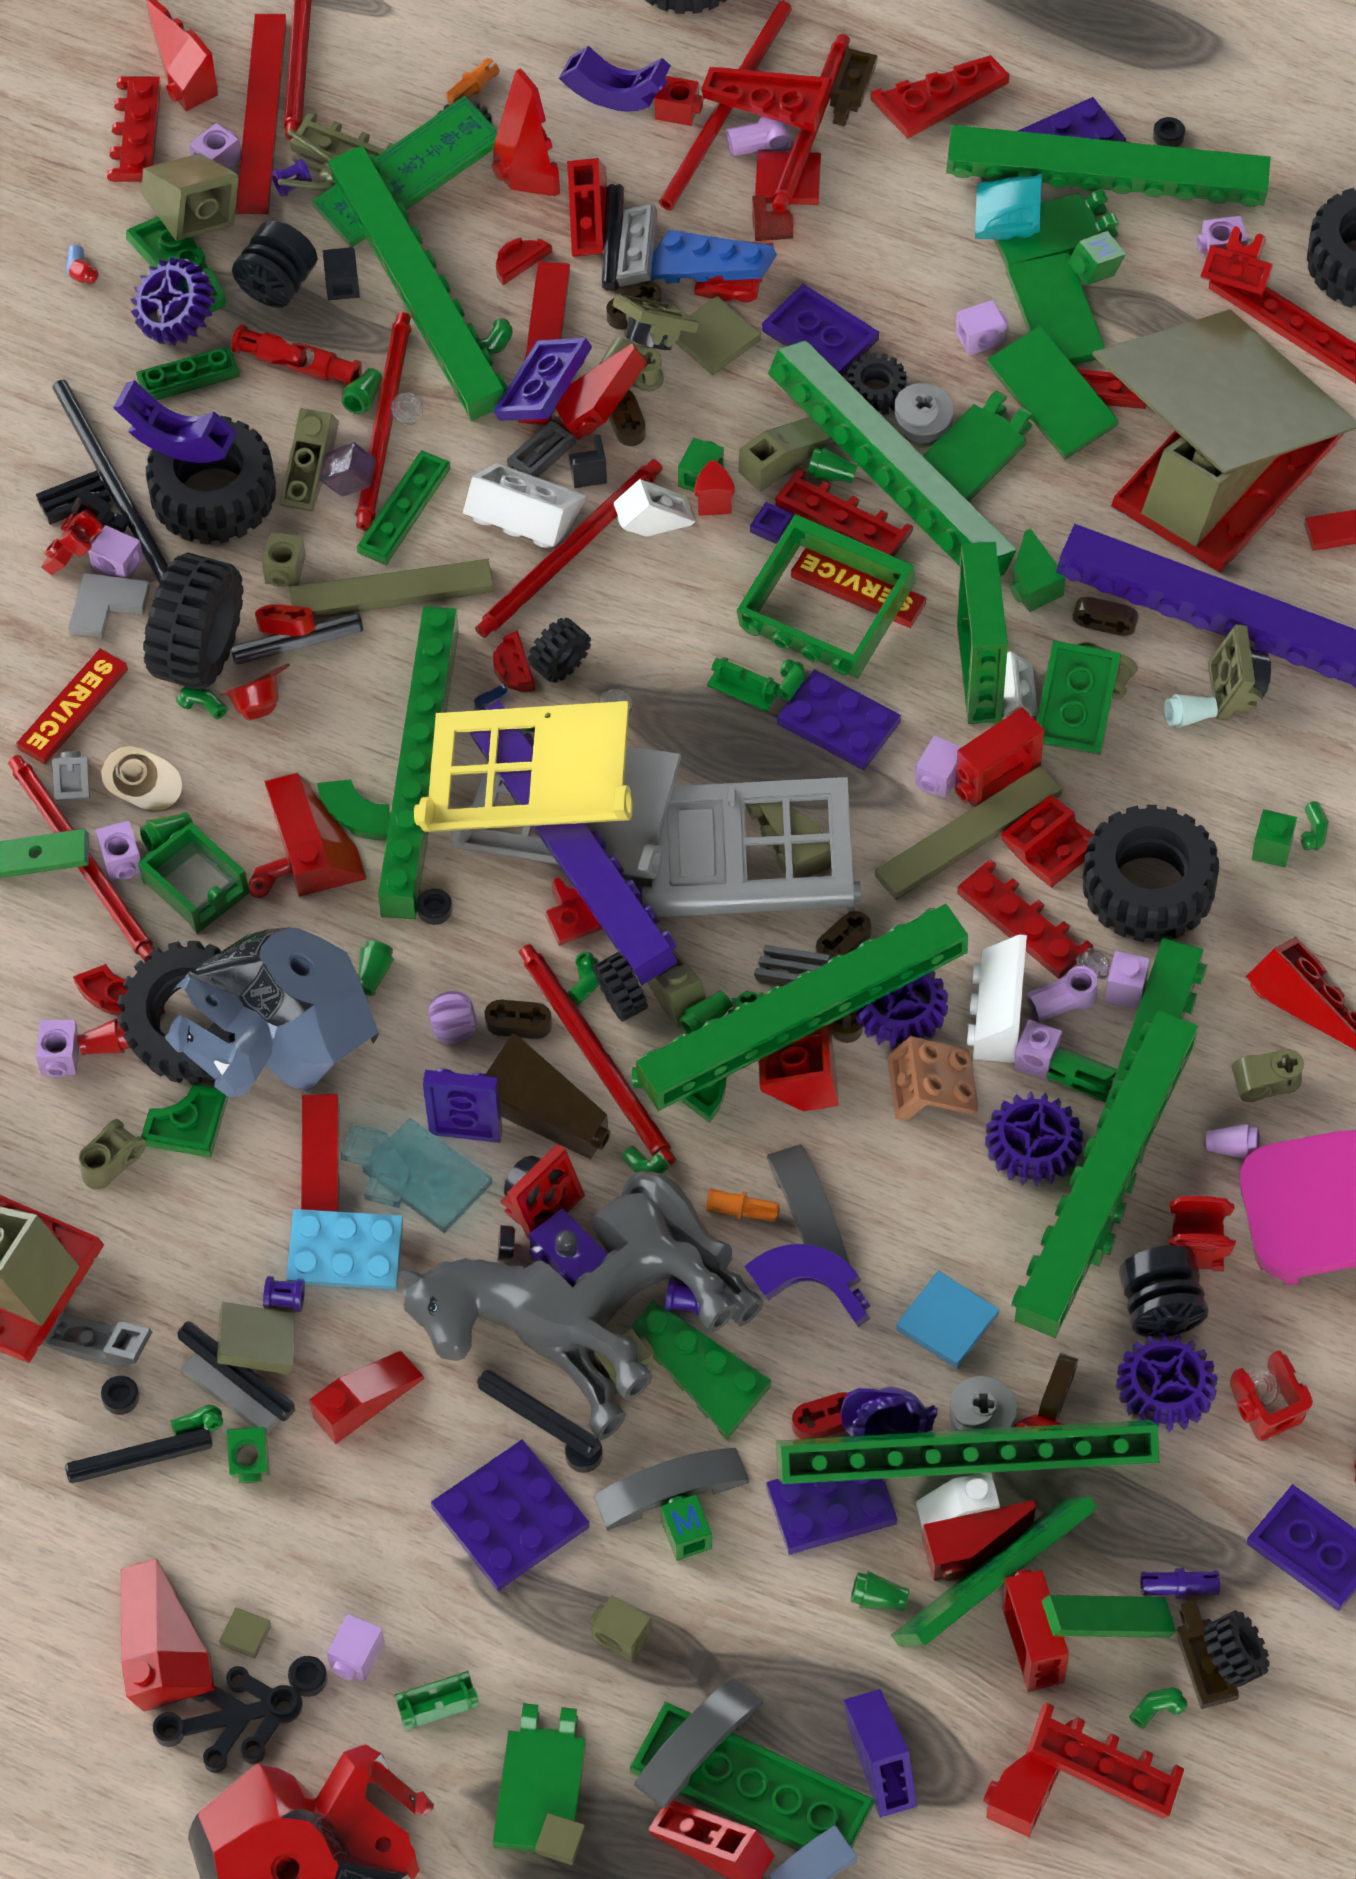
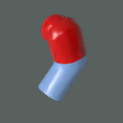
[66,245,99,284]

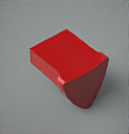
[694,460,735,516]

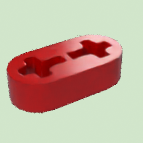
[255,604,316,636]
[792,1392,848,1439]

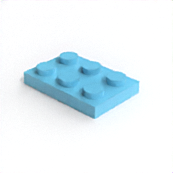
[286,1209,403,1290]

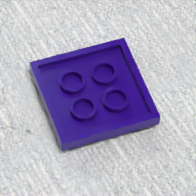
[431,1439,589,1591]

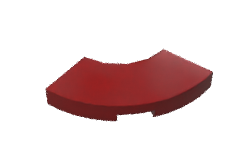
[73,964,165,1016]

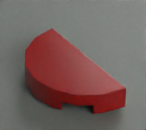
[495,238,552,285]
[493,630,536,692]

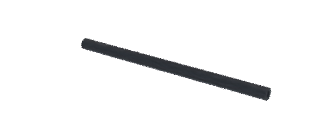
[52,380,168,584]

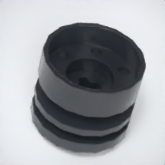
[232,221,318,308]
[1119,1245,1209,1338]

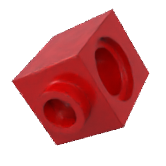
[654,76,704,126]

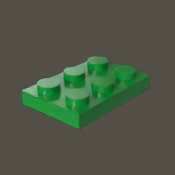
[1037,640,1121,755]

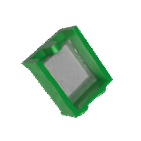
[138,822,249,934]

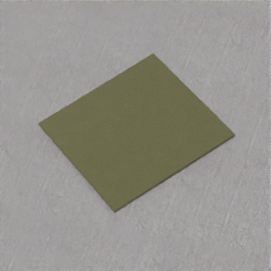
[1092,309,1356,474]

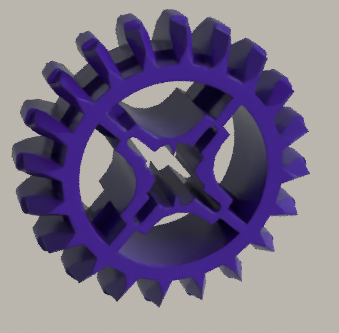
[130,257,216,346]
[856,971,948,1050]
[985,1091,1083,1187]
[1116,1332,1218,1433]

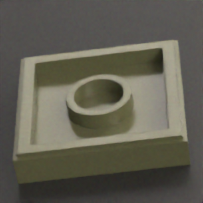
[675,296,761,376]
[217,1301,295,1375]

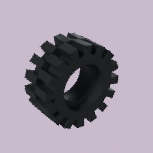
[847,353,907,415]
[528,617,591,683]
[592,952,648,1022]
[1204,1610,1270,1687]

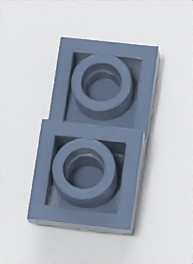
[769,1825,857,1879]

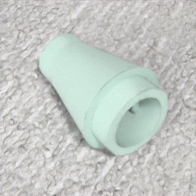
[1164,694,1218,728]

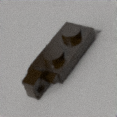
[830,48,878,127]
[1176,1600,1239,1709]

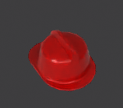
[220,663,290,721]

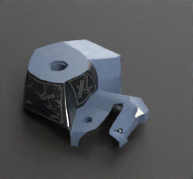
[165,927,379,1098]

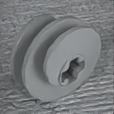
[894,383,954,444]
[950,1376,1017,1431]

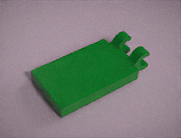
[994,190,1119,267]
[922,390,1033,502]
[493,1703,586,1852]

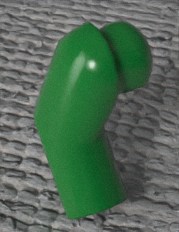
[776,659,805,700]
[568,951,600,1004]
[170,1404,223,1435]
[1129,1687,1187,1728]

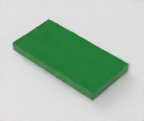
[1006,252,1105,365]
[987,326,1118,460]

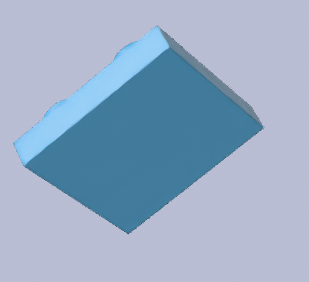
[896,1270,999,1369]

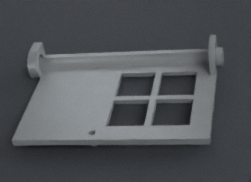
[450,730,682,880]
[642,777,861,917]

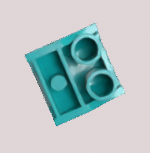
[975,174,1042,240]

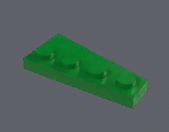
[631,1300,771,1441]

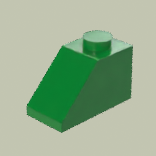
[1010,529,1066,612]

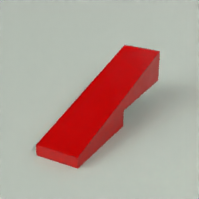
[301,1094,340,1212]

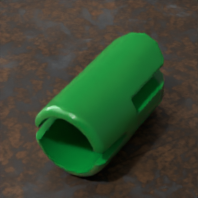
[1046,1047,1117,1103]

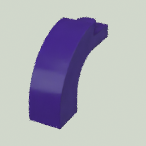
[558,46,671,112]
[113,380,237,463]
[744,1244,871,1327]

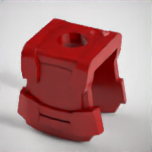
[1169,1196,1236,1272]
[1230,1350,1313,1441]

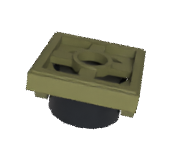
[612,294,700,350]
[1208,624,1271,720]

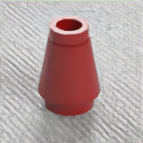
[77,1019,130,1055]

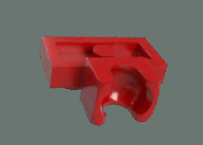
[1200,226,1273,297]
[41,509,104,575]
[545,877,602,946]

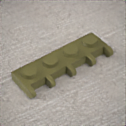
[290,112,394,163]

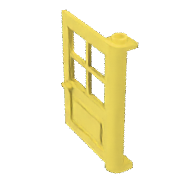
[414,701,633,832]

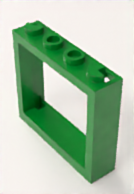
[737,514,916,678]
[956,541,1008,724]

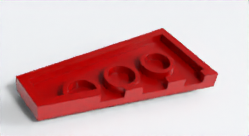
[870,55,1010,139]
[701,67,832,133]

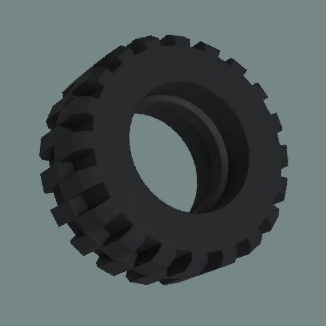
[1307,187,1356,308]
[145,416,276,544]
[143,552,244,690]
[1082,804,1219,942]
[118,940,235,1084]

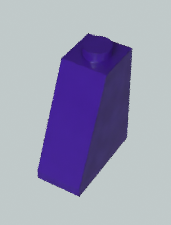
[844,1689,917,1818]

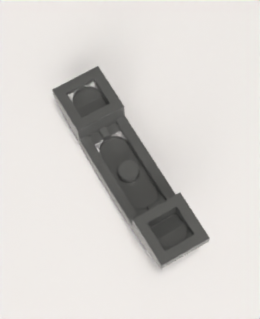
[767,1144,850,1265]
[42,1311,153,1365]
[594,1448,749,1530]
[634,1678,763,1809]

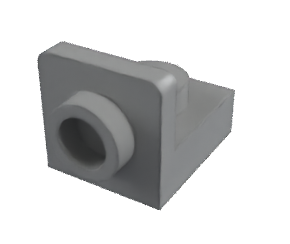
[52,751,90,801]

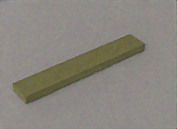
[289,558,494,618]
[875,765,1062,900]

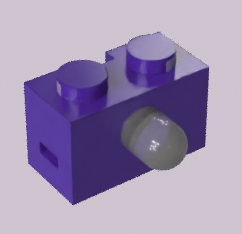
[529,1208,608,1287]

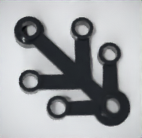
[153,1666,303,1773]

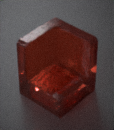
[752,195,793,241]

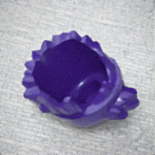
[841,1386,938,1436]

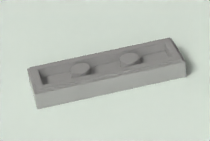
[616,204,657,286]
[181,1353,280,1435]

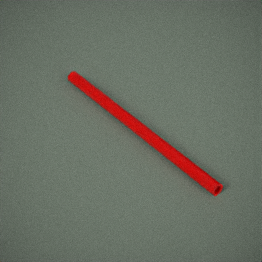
[659,1,792,210]

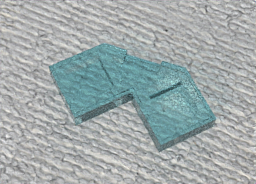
[341,1124,410,1208]

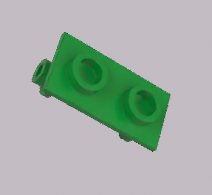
[707,657,780,712]
[394,1671,479,1730]

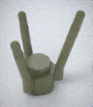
[278,129,335,192]

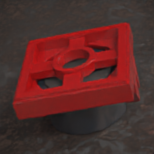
[500,1144,585,1239]

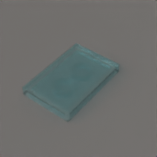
[362,1118,492,1234]

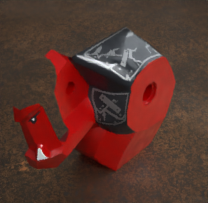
[188,1744,435,1879]

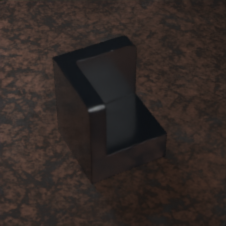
[322,247,360,301]
[568,435,607,488]

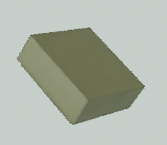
[219,1607,271,1659]
[535,1813,585,1865]

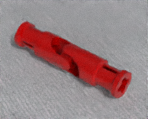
[231,324,362,386]

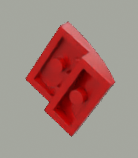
[755,151,821,205]
[1001,795,1094,888]

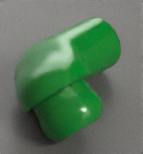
[477,318,513,354]
[176,686,228,720]
[1301,801,1329,851]
[621,1146,670,1174]

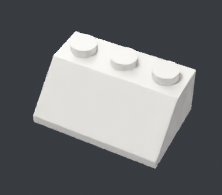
[463,463,586,548]
[967,935,1027,1063]

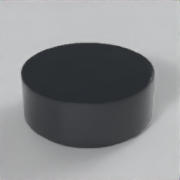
[1153,117,1185,147]
[417,889,452,925]
[497,1225,515,1262]
[101,1376,139,1415]
[565,1442,603,1473]
[288,1656,327,1697]

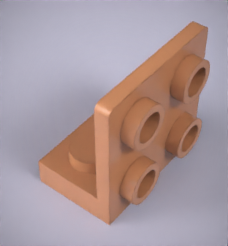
[887,1036,978,1121]

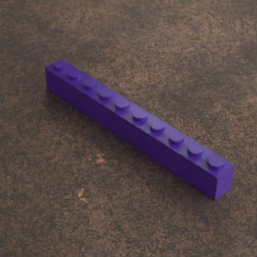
[1056,523,1356,688]
[469,700,678,986]

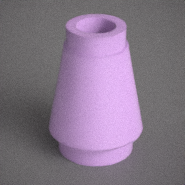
[1206,1124,1259,1159]

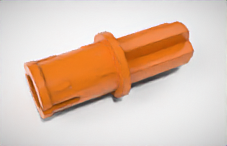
[445,58,500,105]
[706,1188,780,1222]

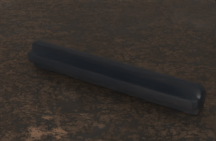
[602,184,624,291]
[231,613,363,665]
[177,1321,295,1421]
[477,1370,601,1458]
[65,1428,213,1484]

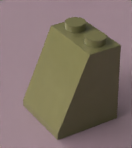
[141,154,239,241]

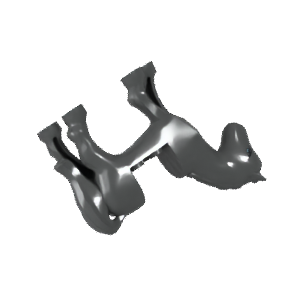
[400,1171,764,1440]

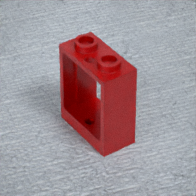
[955,707,1044,807]
[1002,1569,1069,1692]

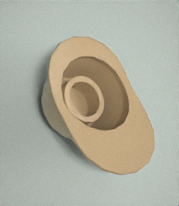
[101,745,182,811]

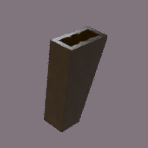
[486,1033,611,1160]

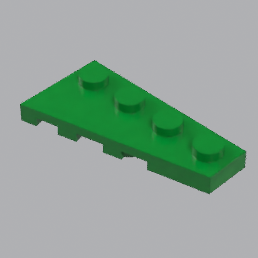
[126,216,226,313]

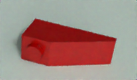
[567,158,607,257]
[555,344,647,440]
[309,1350,424,1444]
[922,1500,1036,1581]
[983,1720,1073,1837]
[648,1800,775,1879]

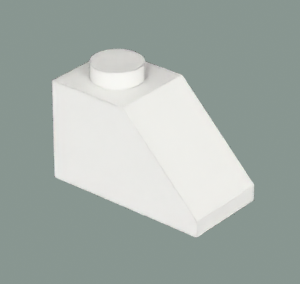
[614,479,695,537]
[916,1472,1000,1531]

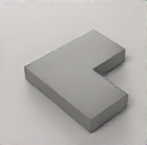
[68,573,150,638]

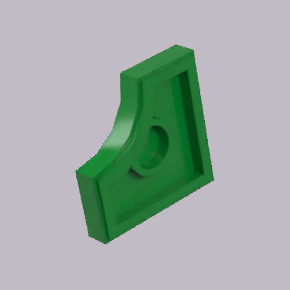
[141,1084,229,1158]

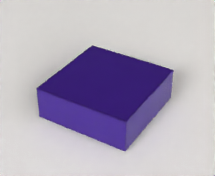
[750,502,795,544]

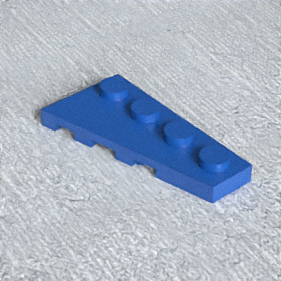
[645,230,777,284]

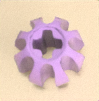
[429,991,477,1044]

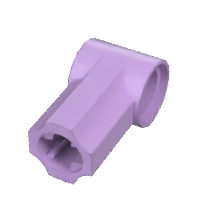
[726,117,793,157]
[1026,966,1098,1023]

